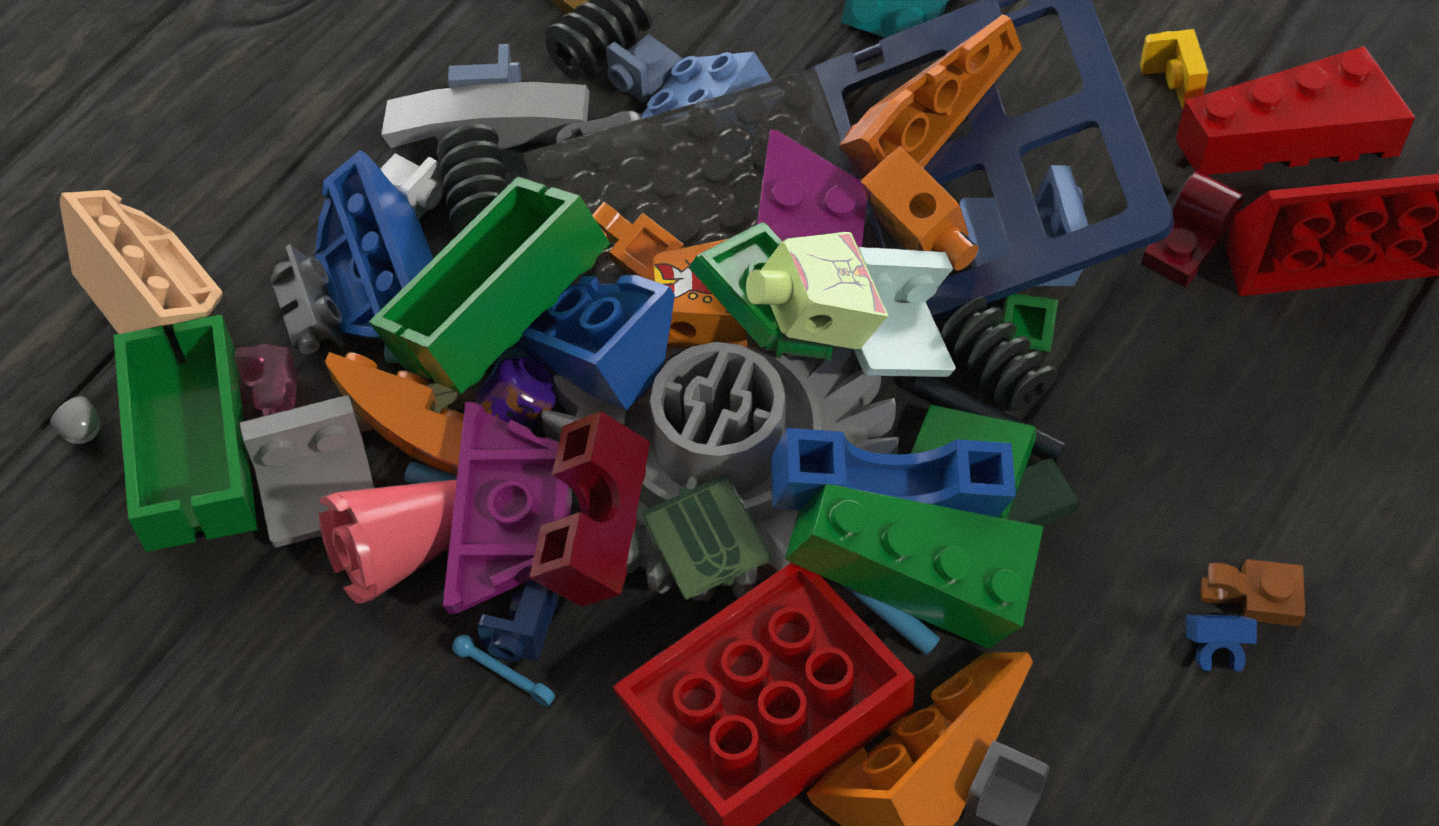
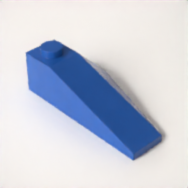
[513,275,675,411]

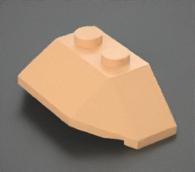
[59,190,223,334]

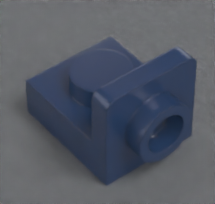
[477,579,557,662]

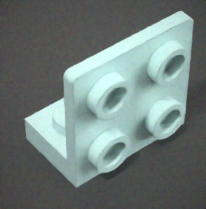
[854,247,955,377]

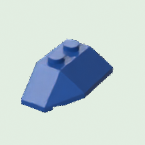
[315,150,434,340]

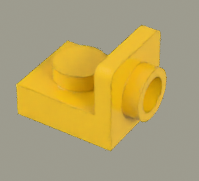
[1140,29,1208,108]

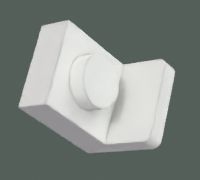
[380,153,444,220]

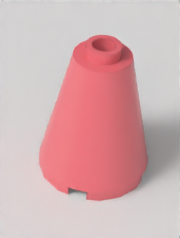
[318,479,457,603]

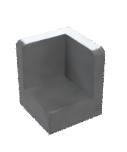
[963,740,1049,826]

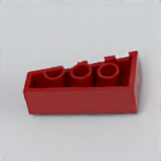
[1175,46,1415,175]

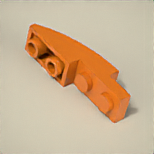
[325,352,464,475]

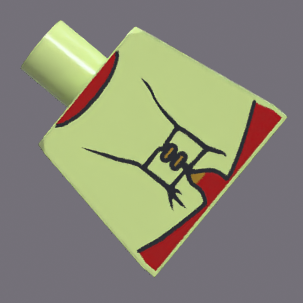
[746,232,888,349]

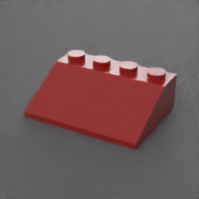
[1225,174,1439,296]
[613,563,915,826]

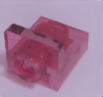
[234,344,298,416]

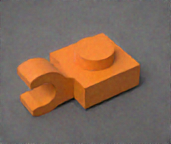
[592,202,684,281]

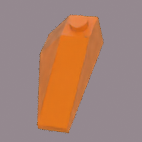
[838,15,1022,179]
[807,652,1033,826]

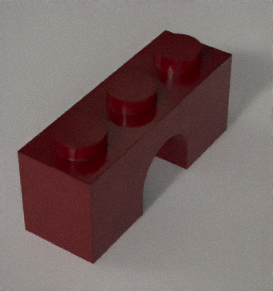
[530,411,650,607]

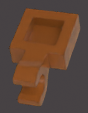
[1201,559,1305,627]

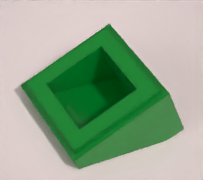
[1001,294,1058,352]

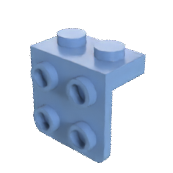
[642,52,782,164]
[959,165,1089,286]

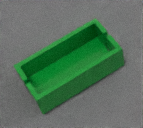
[369,177,610,394]
[113,315,257,552]

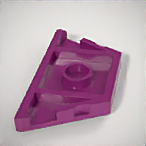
[757,130,867,247]
[443,402,573,614]

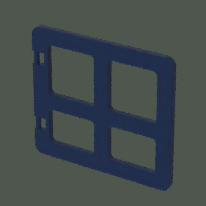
[804,0,1174,322]

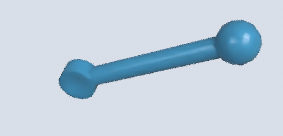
[452,635,555,707]

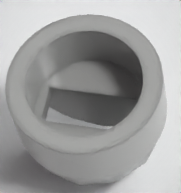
[50,396,100,444]

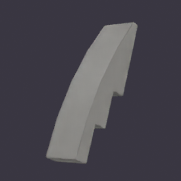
[381,82,590,149]

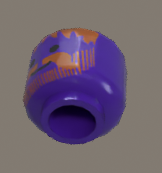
[475,356,556,432]

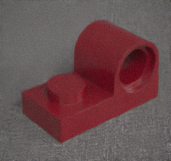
[1141,171,1244,288]

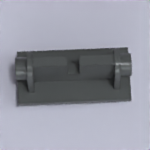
[271,244,345,354]

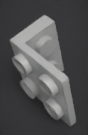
[240,395,374,547]

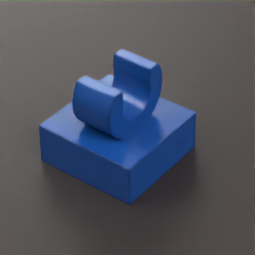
[1186,615,1257,671]

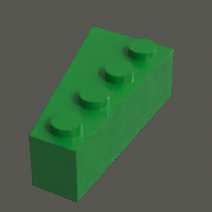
[785,484,1043,649]

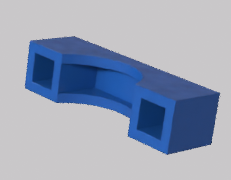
[771,428,1016,517]

